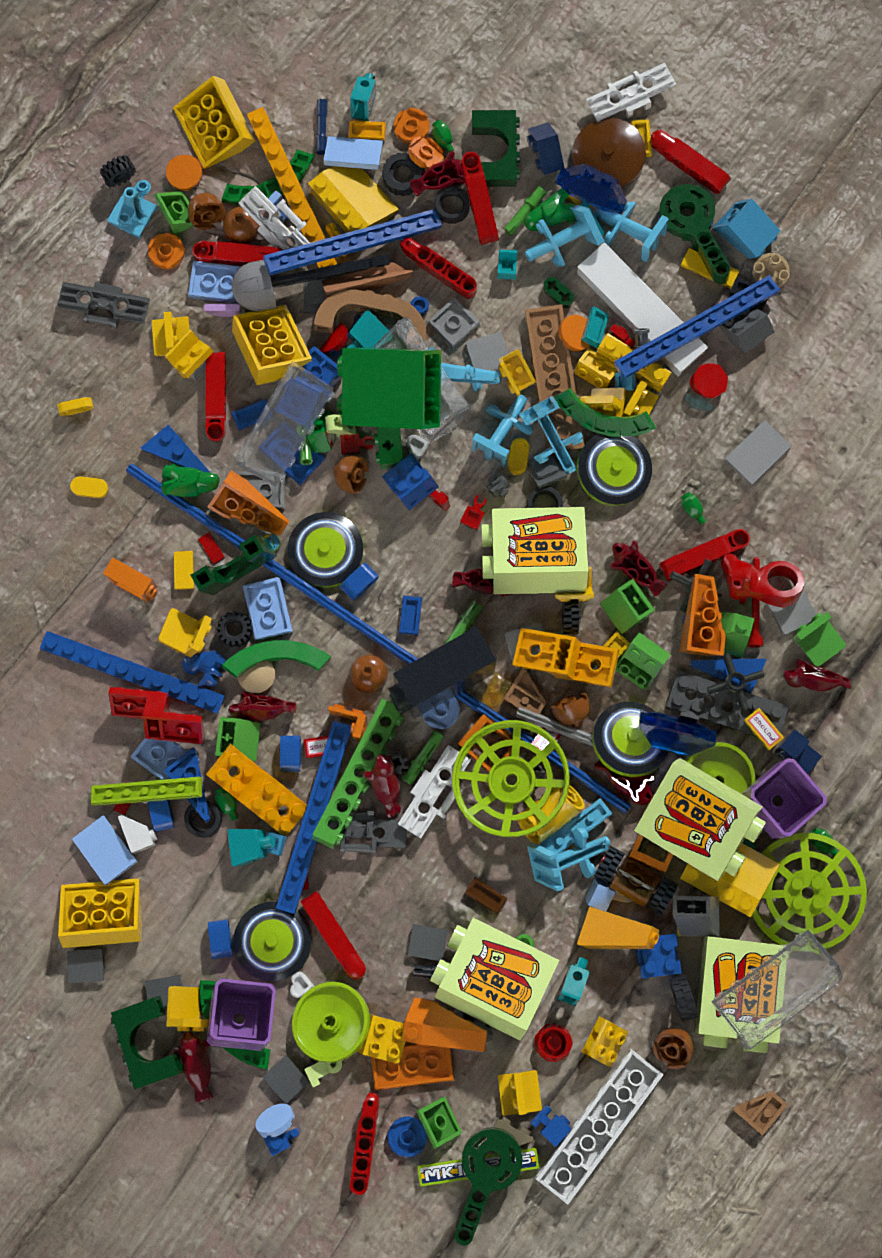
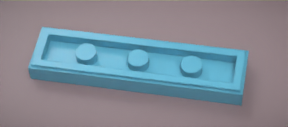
[539,798,612,854]

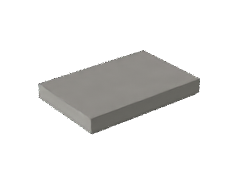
[725,420,792,486]
[228,471,285,510]

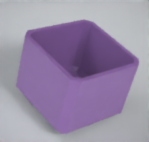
[741,758,827,839]
[207,979,276,1051]

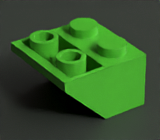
[600,579,655,635]
[615,633,671,691]
[215,717,261,762]

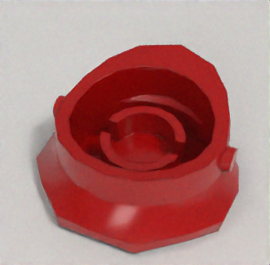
[689,363,728,399]
[535,1023,573,1062]

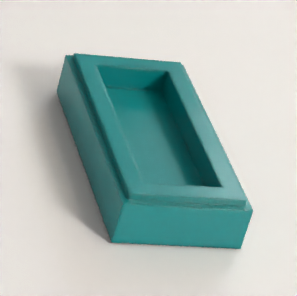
[581,306,609,348]

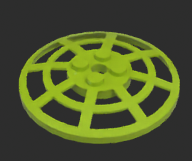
[452,720,570,837]
[753,833,867,952]

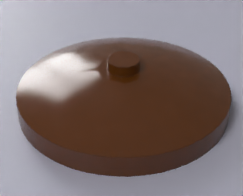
[572,118,646,191]

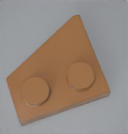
[503,668,547,714]
[732,1091,788,1136]

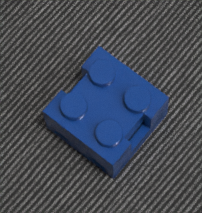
[289,346,341,402]
[382,453,439,511]
[636,933,682,979]

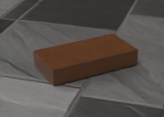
[464,877,507,915]

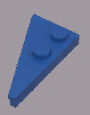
[140,425,210,472]
[689,658,767,694]
[164,747,210,823]

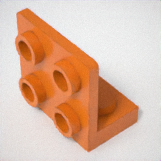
[328,704,368,742]

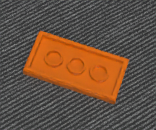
[371,1044,454,1091]

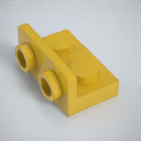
[574,348,618,388]

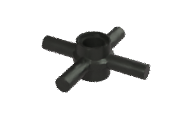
[669,559,722,613]
[707,654,765,711]

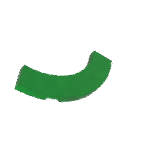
[221,150,314,205]
[554,388,656,437]
[222,640,331,678]
[199,980,271,1070]

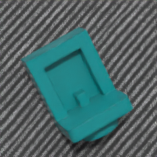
[497,249,517,280]

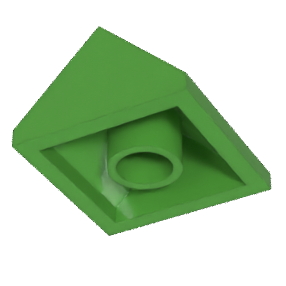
[154,191,194,235]
[416,1096,462,1149]

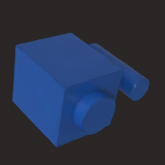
[530,1105,572,1147]
[264,1127,301,1156]

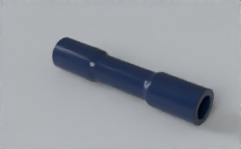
[316,99,328,155]

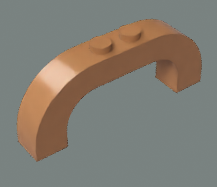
[314,290,426,349]

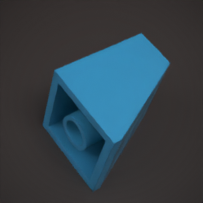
[712,198,781,259]

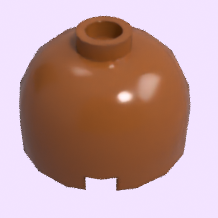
[188,193,226,230]
[223,207,260,244]
[333,455,368,494]
[350,655,388,693]
[550,693,590,727]
[653,1027,695,1069]

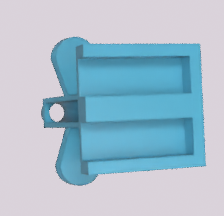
[107,180,158,239]
[595,201,669,263]
[525,205,605,267]
[426,347,501,391]
[471,395,533,468]
[519,396,583,474]
[527,828,610,892]

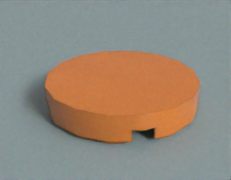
[393,108,430,144]
[408,136,444,169]
[166,155,203,191]
[148,233,185,269]
[558,314,590,352]

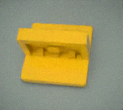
[152,312,190,356]
[165,330,214,379]
[622,380,659,417]
[580,388,626,417]
[581,1016,628,1067]
[498,1070,542,1115]

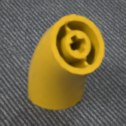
[518,785,585,845]

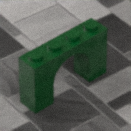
[472,110,520,187]
[190,535,277,595]
[111,996,184,1090]

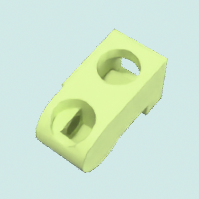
[325,415,356,438]
[304,1061,343,1087]

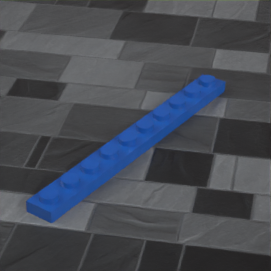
[263,209,442,275]
[614,275,780,379]
[39,631,225,714]
[276,721,351,914]

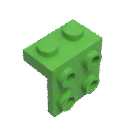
[793,612,846,667]

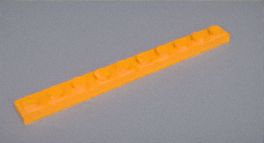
[247,107,337,279]

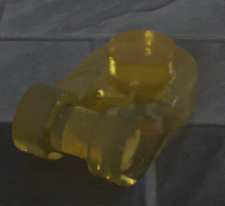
[483,672,513,708]

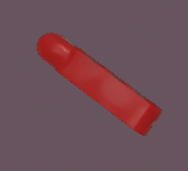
[650,130,731,194]
[461,152,499,245]
[400,237,477,299]
[192,241,283,266]
[205,352,226,442]
[659,529,750,581]
[300,891,366,980]
[350,1092,380,1195]

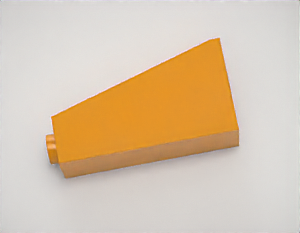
[577,907,659,949]

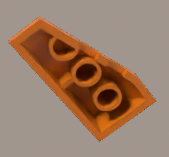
[208,470,290,536]
[679,574,726,656]
[403,997,488,1052]

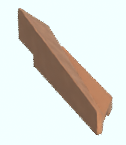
[322,262,413,299]

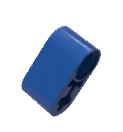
[340,562,379,601]
[280,735,301,772]
[147,800,175,832]
[208,919,233,959]

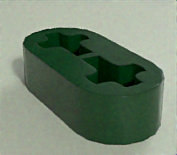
[543,277,574,308]

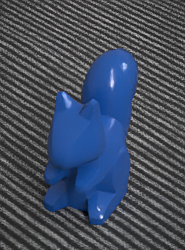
[182,650,226,687]

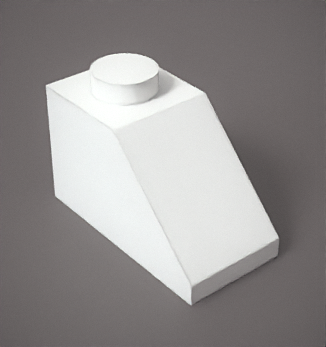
[118,815,157,854]

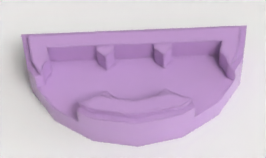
[204,304,241,317]

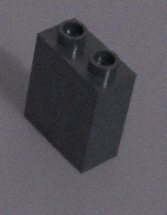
[388,626,496,719]

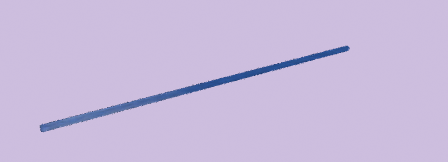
[126,464,631,813]

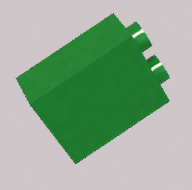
[337,347,442,429]

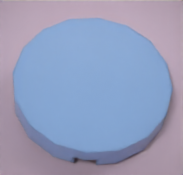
[423,697,460,730]
[255,1104,295,1138]

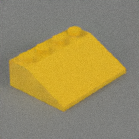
[173,76,255,169]
[308,166,399,233]
[232,305,312,385]
[680,843,780,917]
[58,878,142,948]

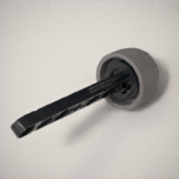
[232,255,390,311]

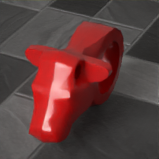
[721,553,804,608]

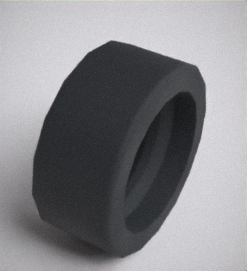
[435,186,469,224]
[527,486,563,508]
[184,801,222,838]

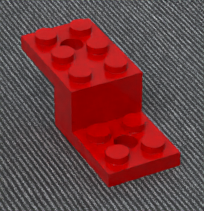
[108,687,204,745]

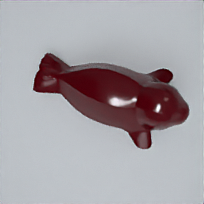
[409,151,465,196]
[610,541,667,597]
[452,569,512,596]
[783,659,851,691]
[228,692,297,721]
[363,754,401,818]
[594,760,654,805]
[174,1032,213,1103]

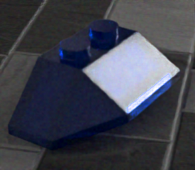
[555,164,627,214]
[639,712,716,756]

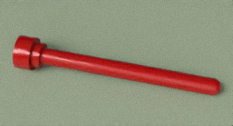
[748,557,763,648]

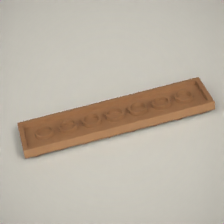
[525,304,584,454]

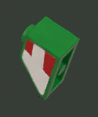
[306,411,335,453]

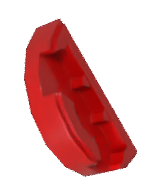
[319,323,348,356]

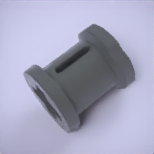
[633,328,650,350]

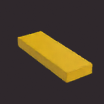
[681,248,739,289]

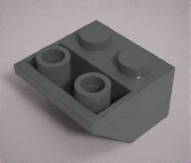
[719,307,775,353]
[673,896,719,937]

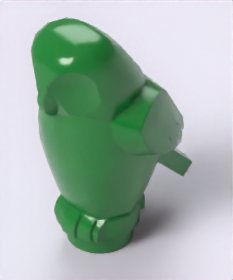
[524,188,577,231]
[161,464,220,497]

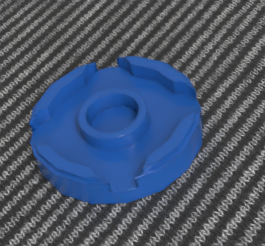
[387,1116,427,1158]

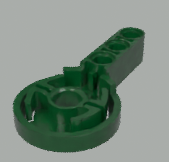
[659,184,730,284]
[455,1127,523,1246]

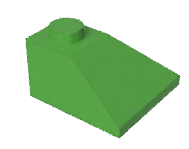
[719,612,754,659]

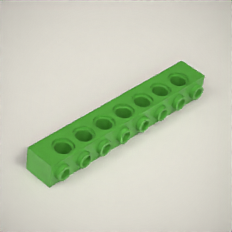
[312,699,404,849]

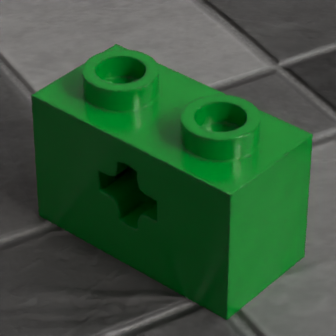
[374,427,403,469]

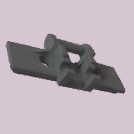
[57,282,150,329]
[317,810,407,855]

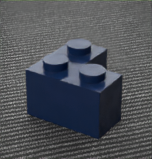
[526,122,565,175]
[774,729,822,774]

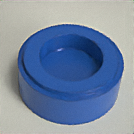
[411,296,429,316]

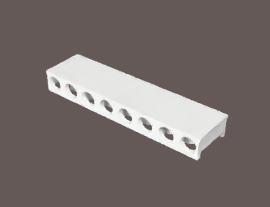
[577,243,708,377]
[535,1048,663,1204]

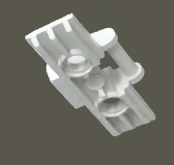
[586,63,676,122]
[238,186,310,268]
[398,745,471,838]

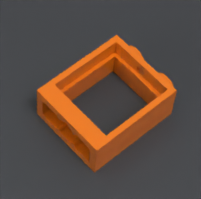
[103,557,158,603]
[458,714,512,773]
[628,833,673,873]

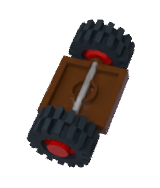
[594,846,678,915]

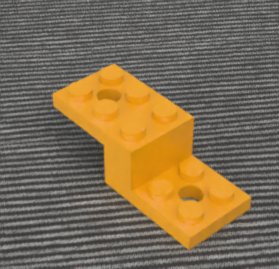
[512,628,620,688]
[206,744,307,836]

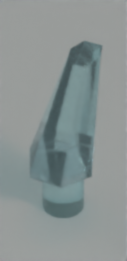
[684,393,714,411]

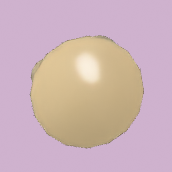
[752,253,790,288]
[237,661,275,693]

